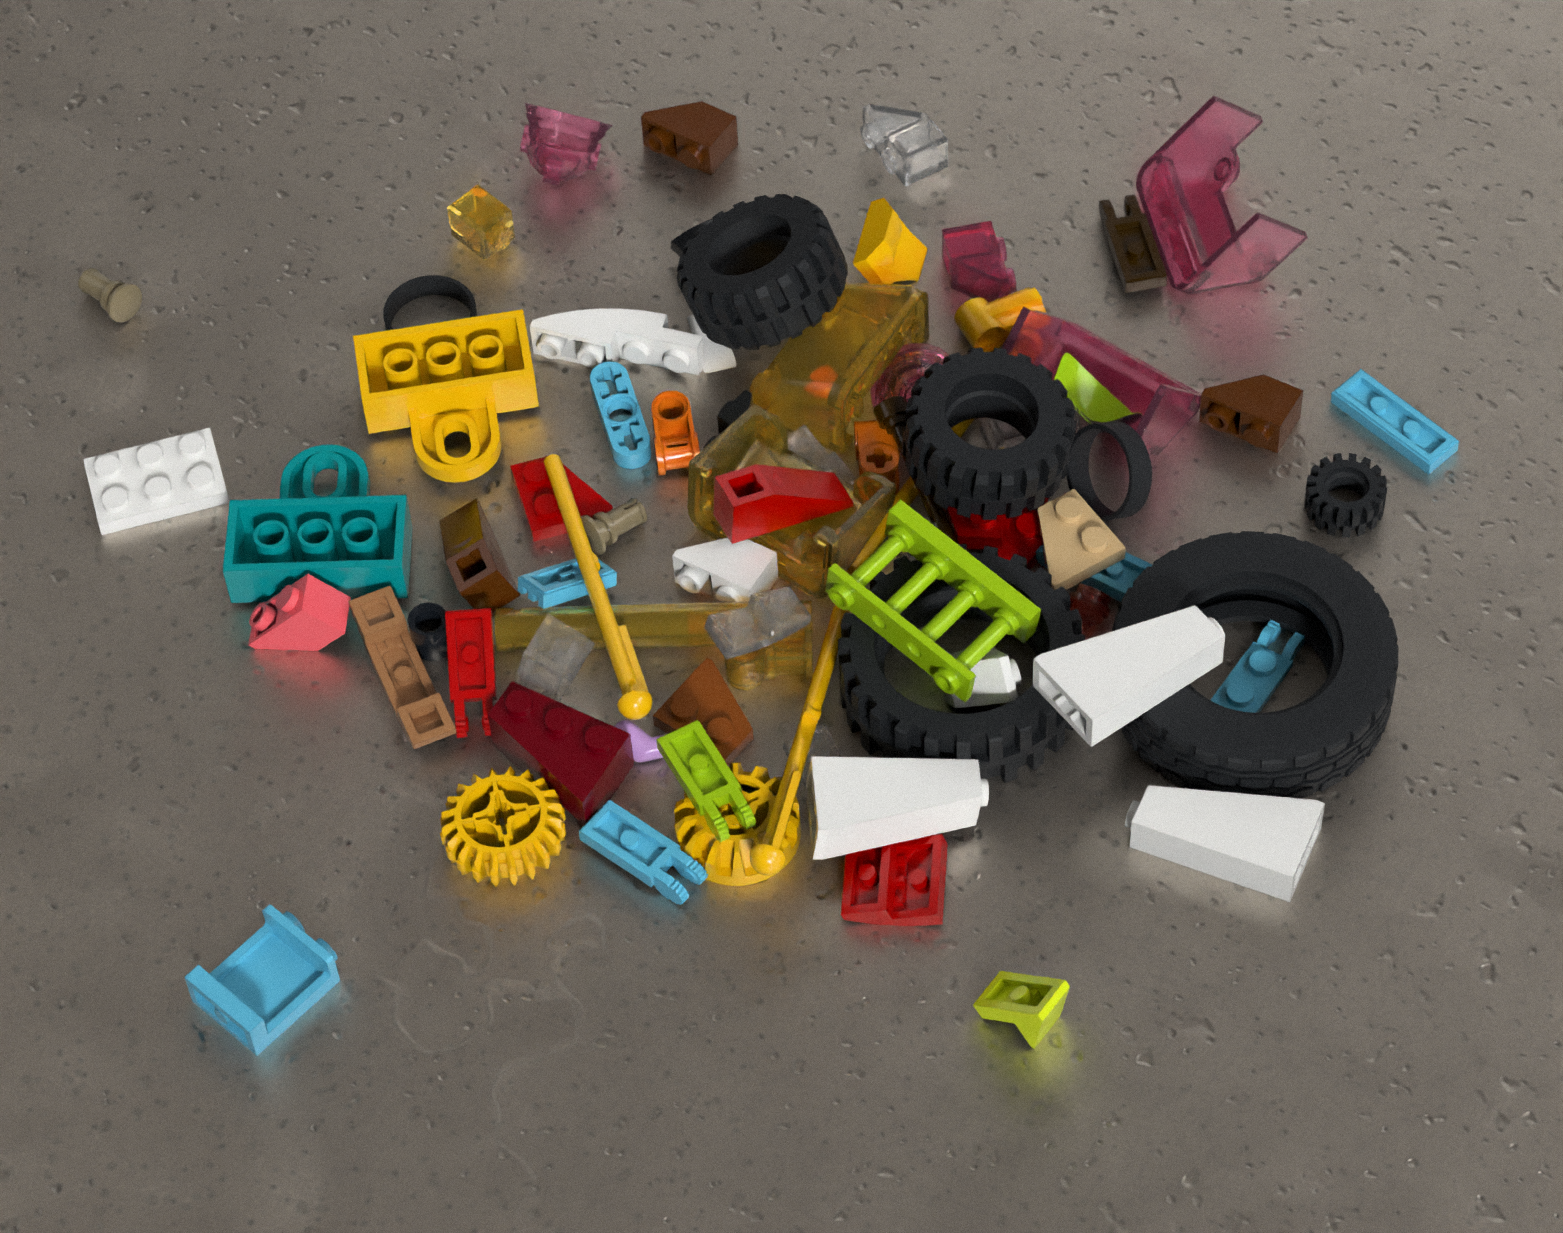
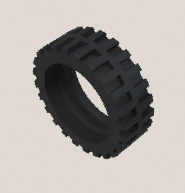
[838,544,1085,783]

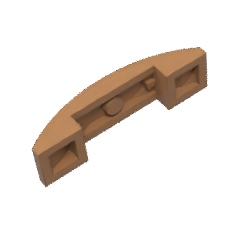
[348,586,456,749]

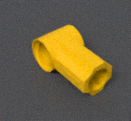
[954,287,1046,352]

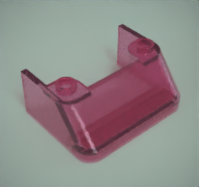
[1136,95,1308,294]
[1002,306,1201,455]

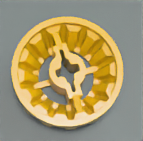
[674,762,801,886]

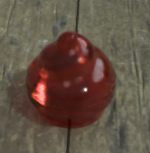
[1069,584,1111,631]

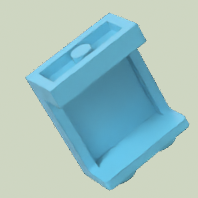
[184,904,340,1056]

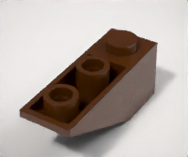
[439,498,521,613]

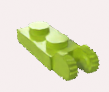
[656,720,756,842]

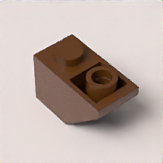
[641,101,738,176]
[1199,374,1303,454]

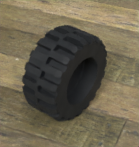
[677,194,848,350]
[902,347,1076,520]

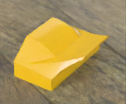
[852,197,928,290]

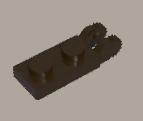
[1099,195,1167,293]

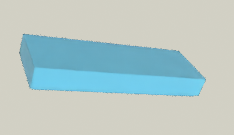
[1330,369,1459,475]

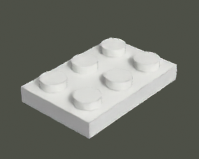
[83,428,230,535]

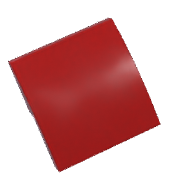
[841,834,948,926]

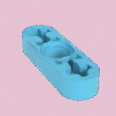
[590,362,652,469]

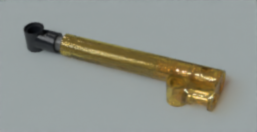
[407,600,813,691]

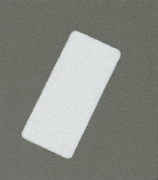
[687,315,737,373]

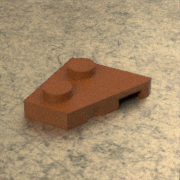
[653,657,754,767]

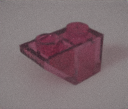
[942,221,1017,303]

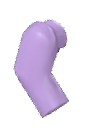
[614,720,666,763]

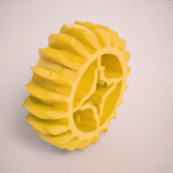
[440,766,566,887]

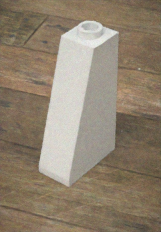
[1033,605,1225,747]
[806,756,989,860]
[1125,785,1325,902]

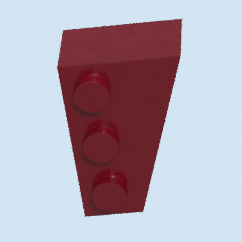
[488,681,634,828]

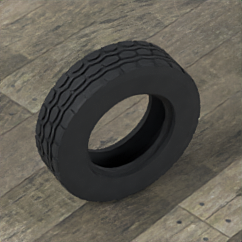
[1112,531,1399,798]

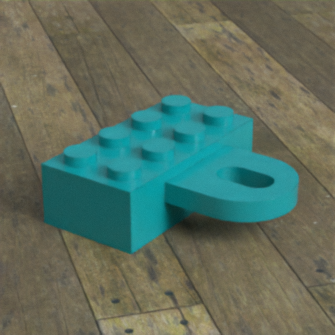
[223,444,413,603]

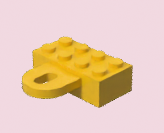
[353,309,539,482]

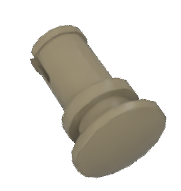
[78,268,142,323]
[581,498,648,556]

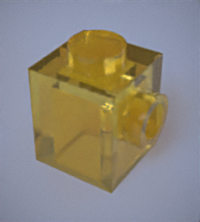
[447,185,516,260]

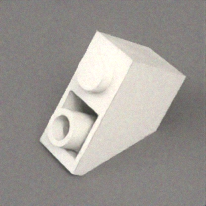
[672,538,778,617]
[943,647,1021,708]

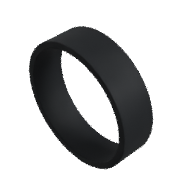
[383,275,478,331]
[1066,421,1152,521]

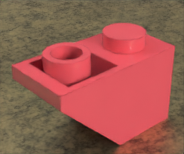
[248,574,351,651]

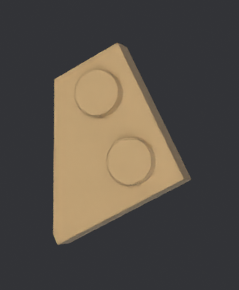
[1037,489,1126,590]

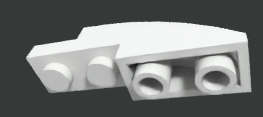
[530,309,705,376]

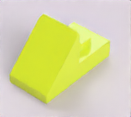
[973,971,1070,1049]

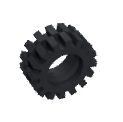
[1304,453,1387,537]

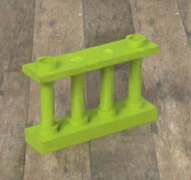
[825,499,1041,702]

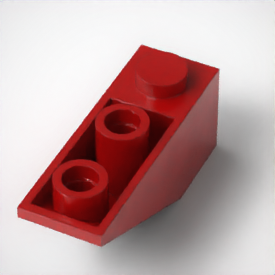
[713,464,854,544]

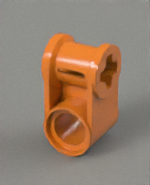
[651,391,702,476]
[854,420,900,502]

